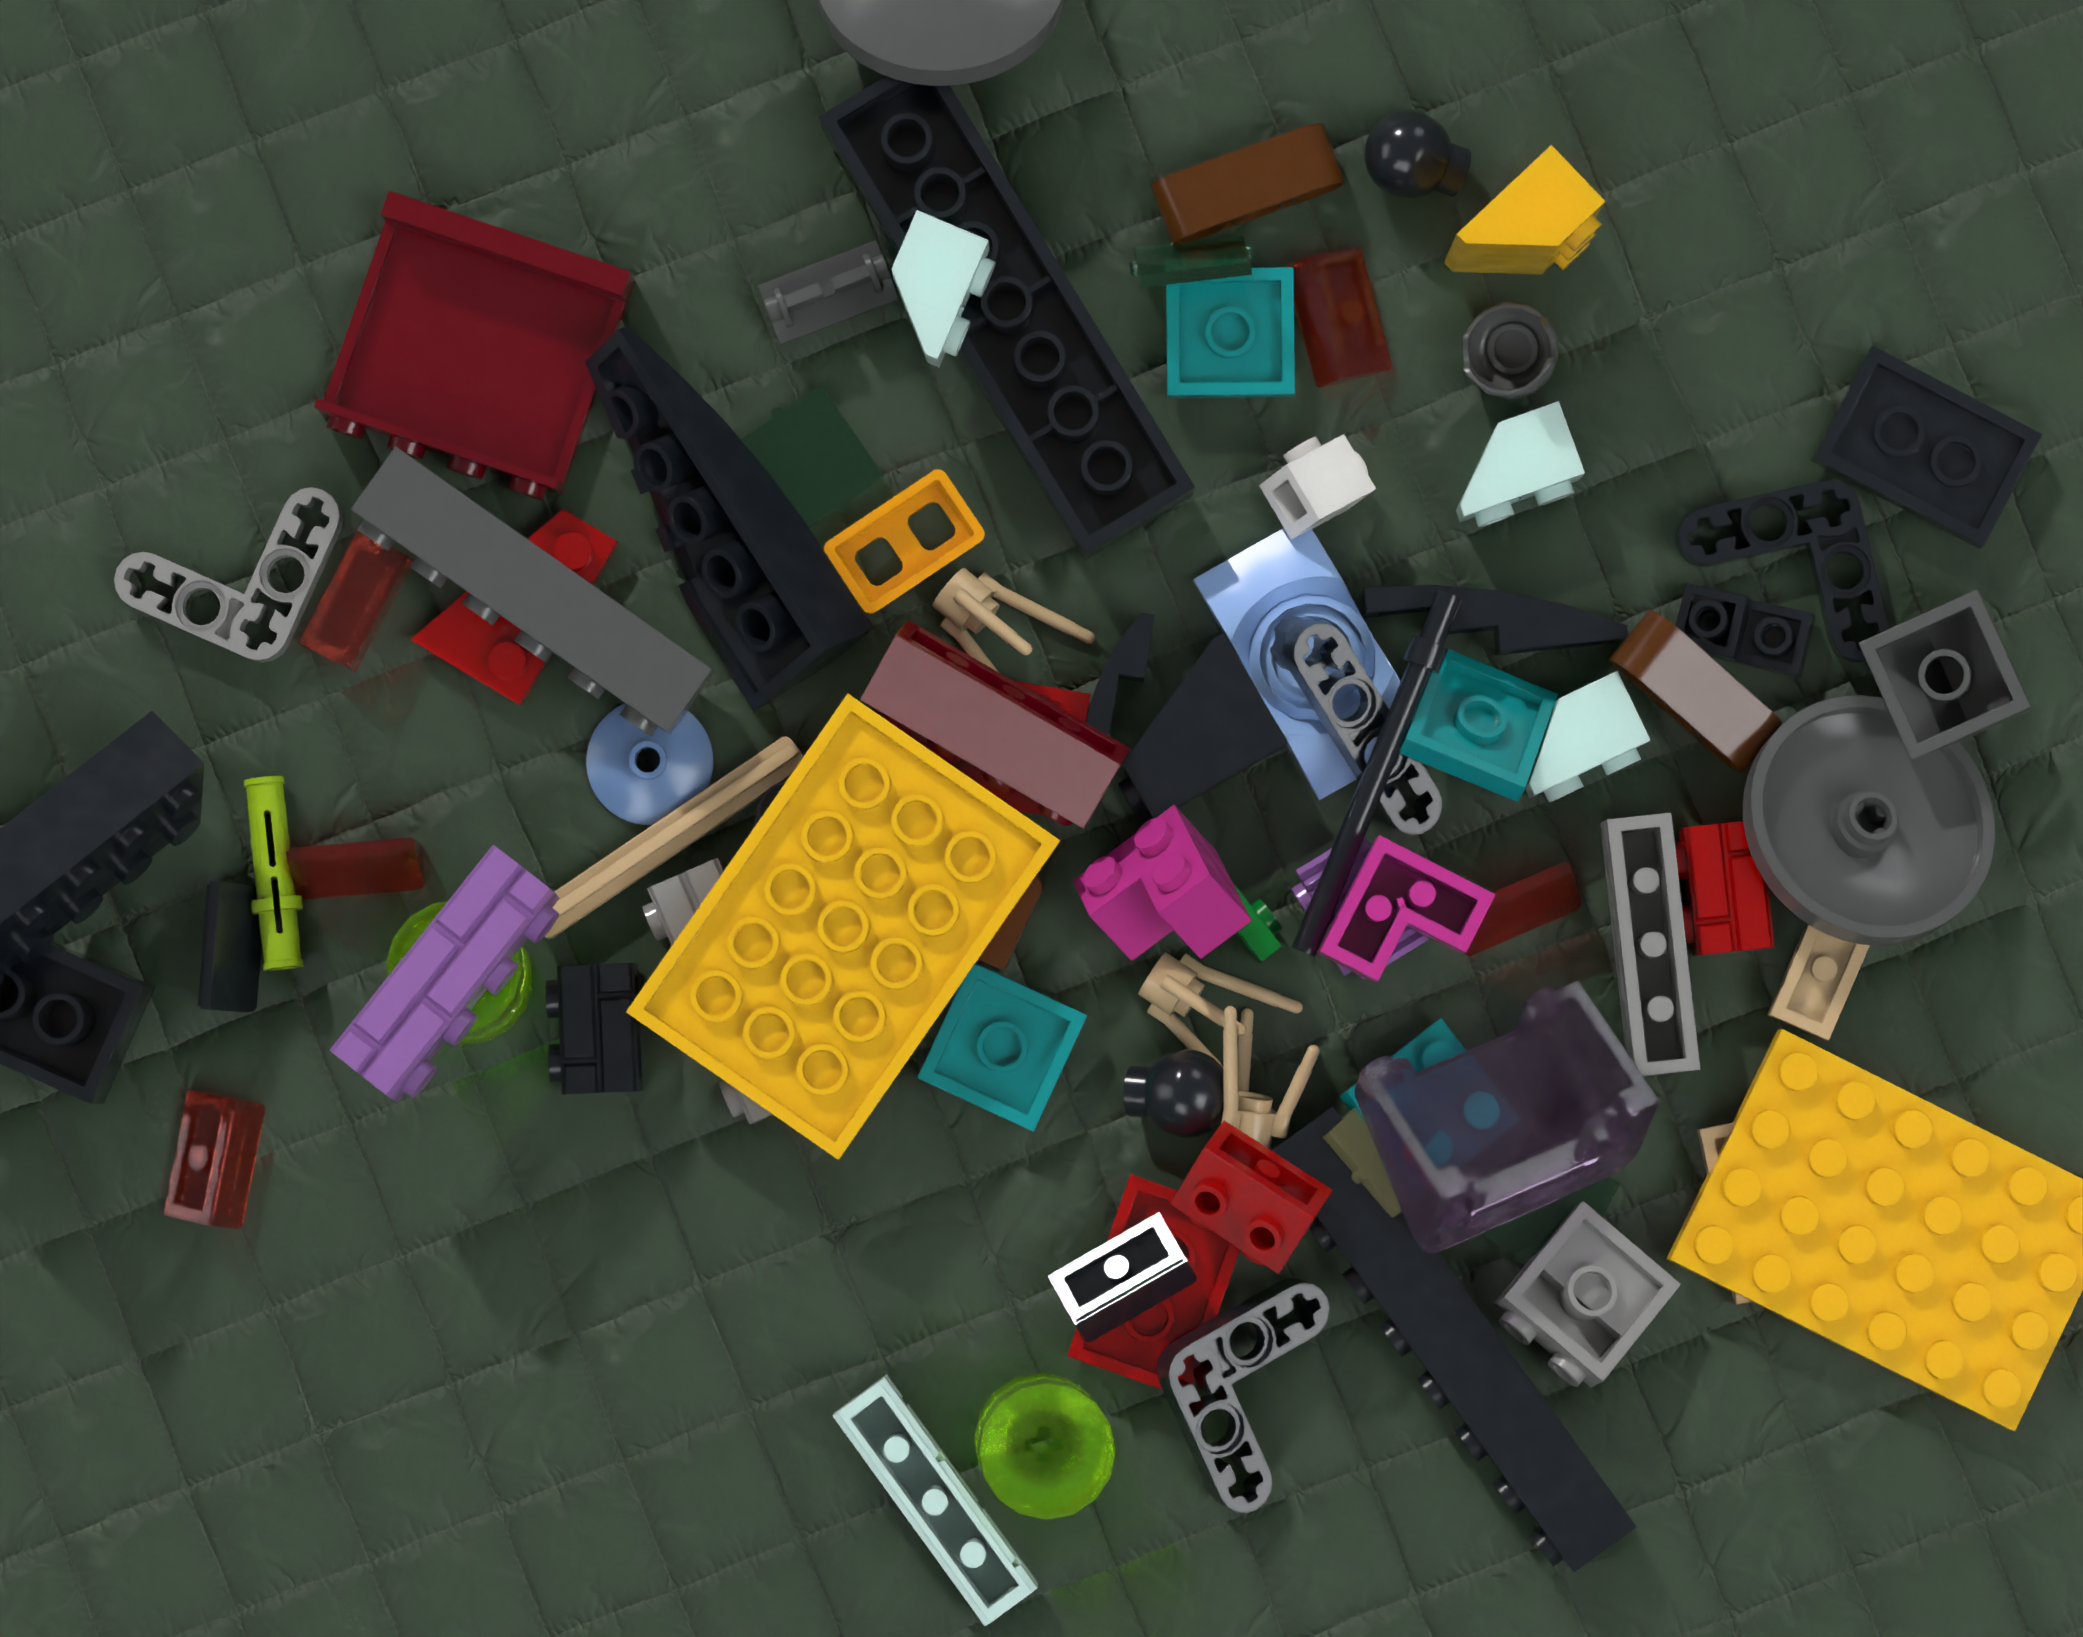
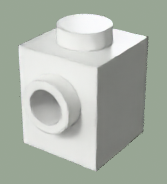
[1259,434,1376,540]

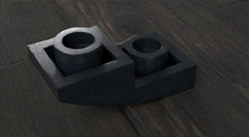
[1676,583,1816,678]

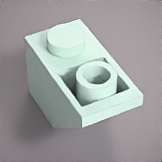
[891,210,996,367]
[1456,401,1585,527]
[1525,671,1650,803]

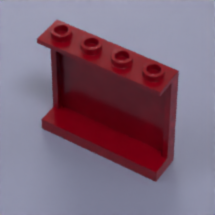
[314,191,635,500]

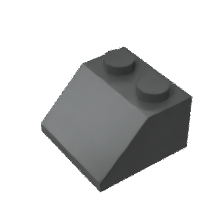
[1859,590,2033,760]

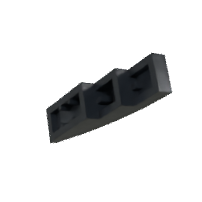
[1362,585,1628,656]

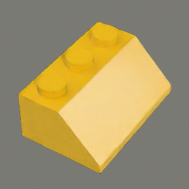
[1444,145,1605,274]

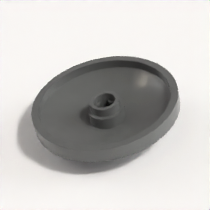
[815,0,1066,86]
[1743,695,1995,946]

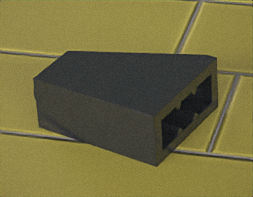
[1117,632,1288,819]

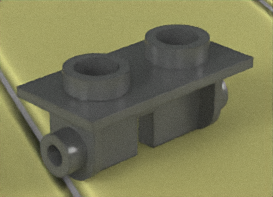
[758,240,899,345]

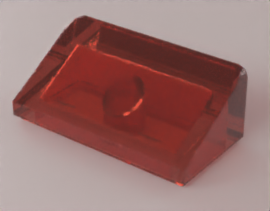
[1288,247,1393,388]
[299,531,414,673]
[286,837,425,900]
[1464,862,1581,956]
[164,1090,265,1229]

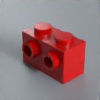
[1170,1120,1333,1274]

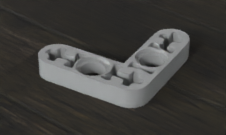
[114,487,344,663]

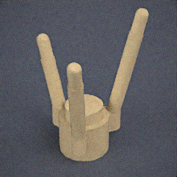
[932,568,1095,672]
[1138,952,1303,1068]
[1221,1006,1320,1150]

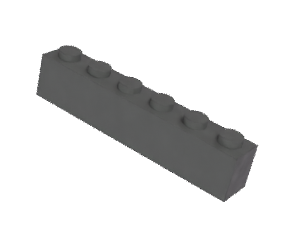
[351,446,714,736]

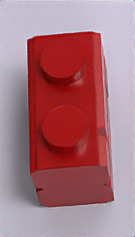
[1675,821,1774,956]

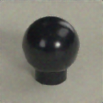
[1364,110,1471,198]
[1123,1049,1224,1138]

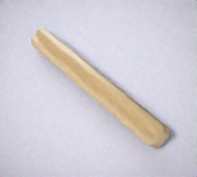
[545,736,803,939]

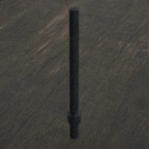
[1291,590,1462,957]

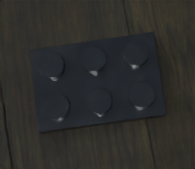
[1810,345,2042,549]

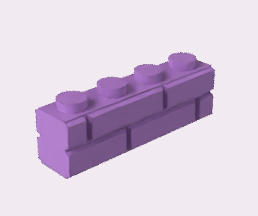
[329,845,560,1103]

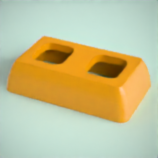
[824,469,985,614]

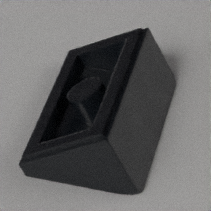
[198,881,262,1013]
[1048,1212,1197,1343]

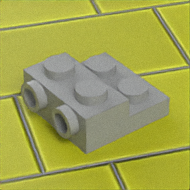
[1493,1201,1681,1388]

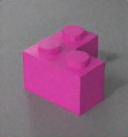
[1073,805,1252,961]
[1317,835,1496,983]

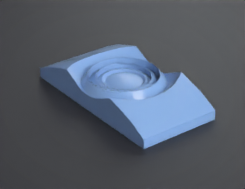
[1193,528,1400,801]

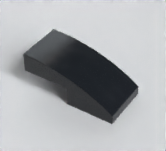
[1086,613,1155,736]

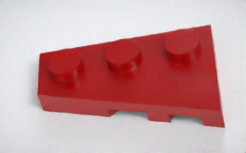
[410,509,619,706]

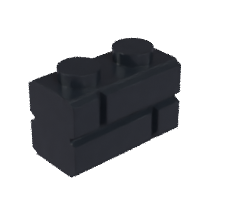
[546,963,643,1095]

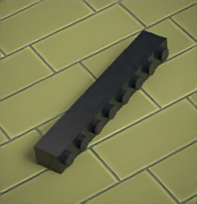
[1271,1106,1637,1572]

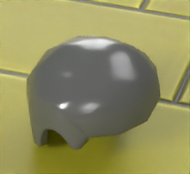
[1462,301,1559,400]

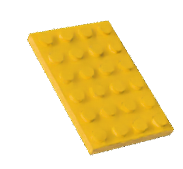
[626,693,1060,1160]
[1666,1029,2083,1431]

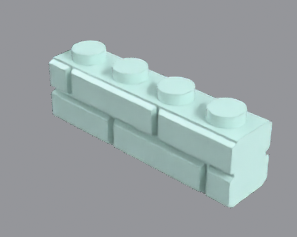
[832,1374,1038,1626]

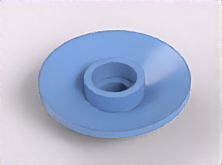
[586,703,714,825]

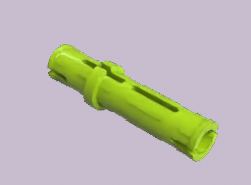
[244,776,304,971]

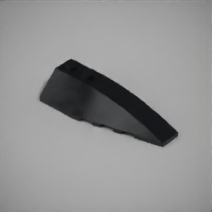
[585,326,874,710]

